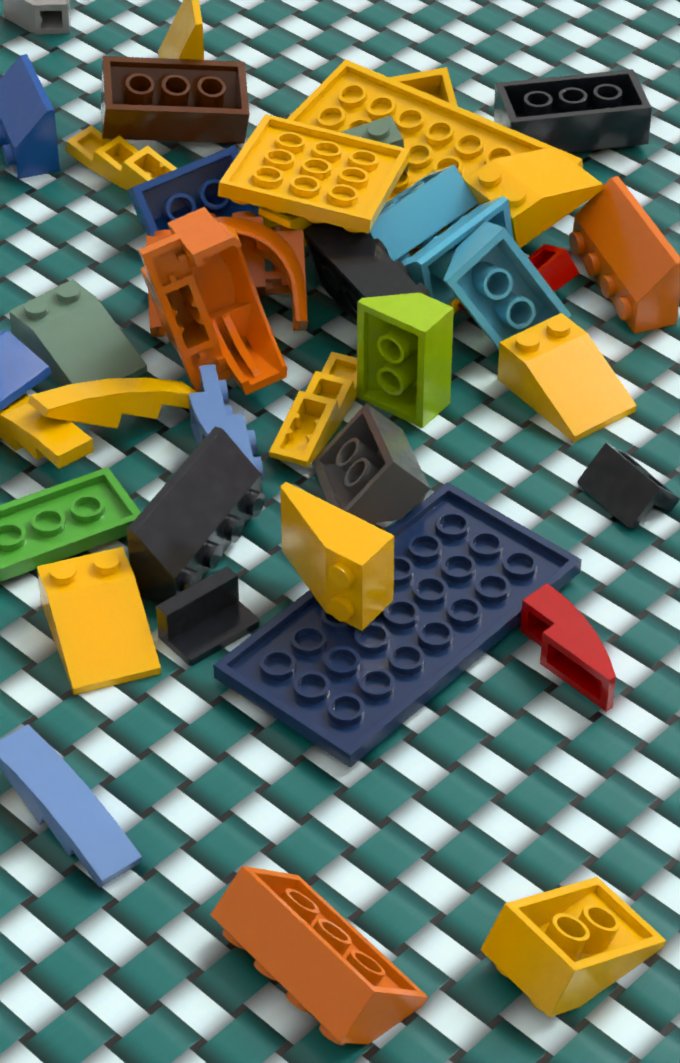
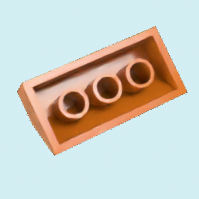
[569,176,680,334]
[210,866,429,1045]

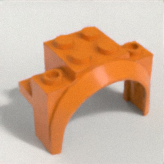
[138,207,287,395]
[146,211,308,337]

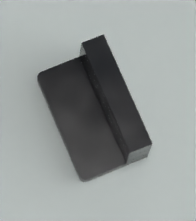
[577,443,680,529]
[156,566,259,666]

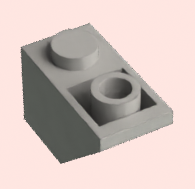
[3,0,71,35]

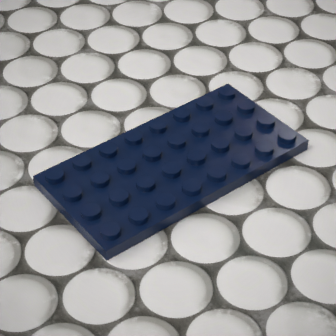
[213,482,582,768]

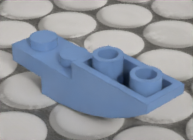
[188,364,263,481]

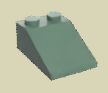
[9,279,147,387]

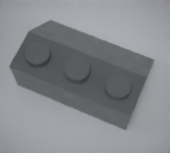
[312,403,430,524]

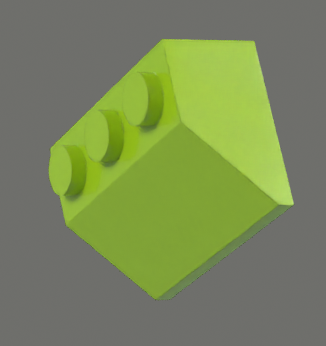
[357,293,454,428]

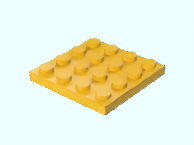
[218,114,410,234]

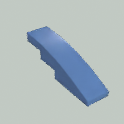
[0,724,142,888]

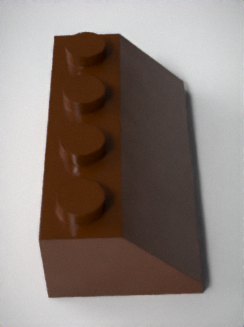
[101,56,250,144]

